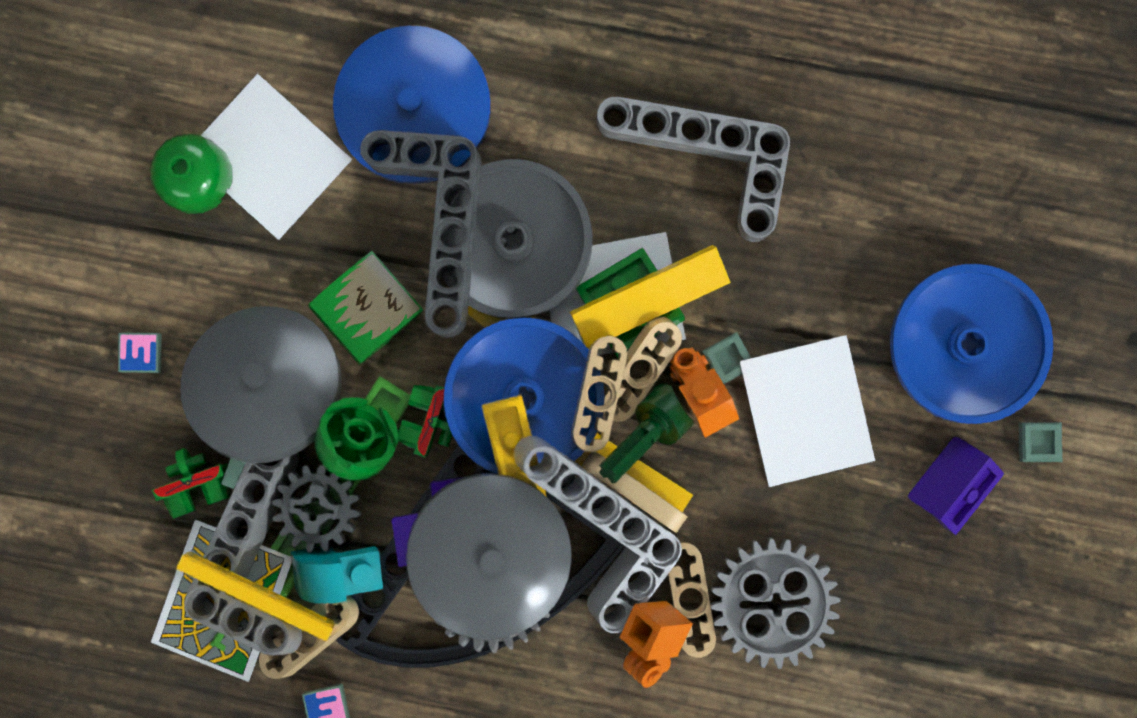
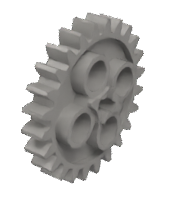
[710,537,841,669]

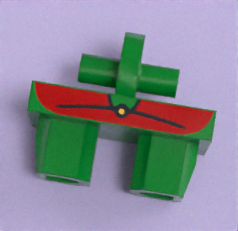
[398,385,452,457]
[152,448,231,519]

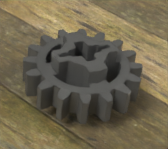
[272,464,361,552]

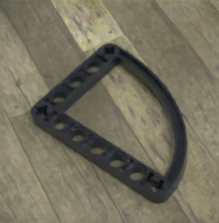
[335,445,634,668]

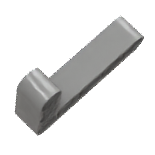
[597,97,790,242]
[513,436,682,633]
[184,452,302,655]

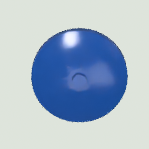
[333,26,491,184]
[890,264,1053,424]
[443,318,605,474]

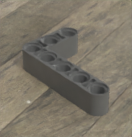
[360,130,482,338]

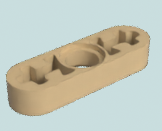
[603,317,682,422]
[571,336,627,452]
[582,451,688,533]
[668,541,716,658]
[259,595,359,679]

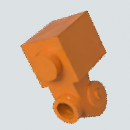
[669,347,739,438]
[619,601,693,688]

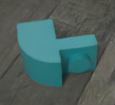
[291,546,383,603]

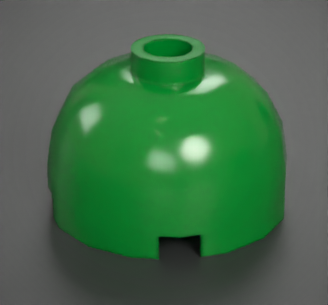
[150,134,233,214]
[314,398,399,480]

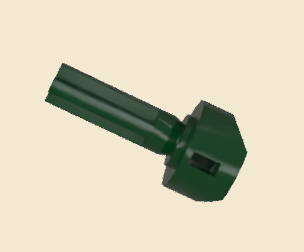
[599,384,695,483]

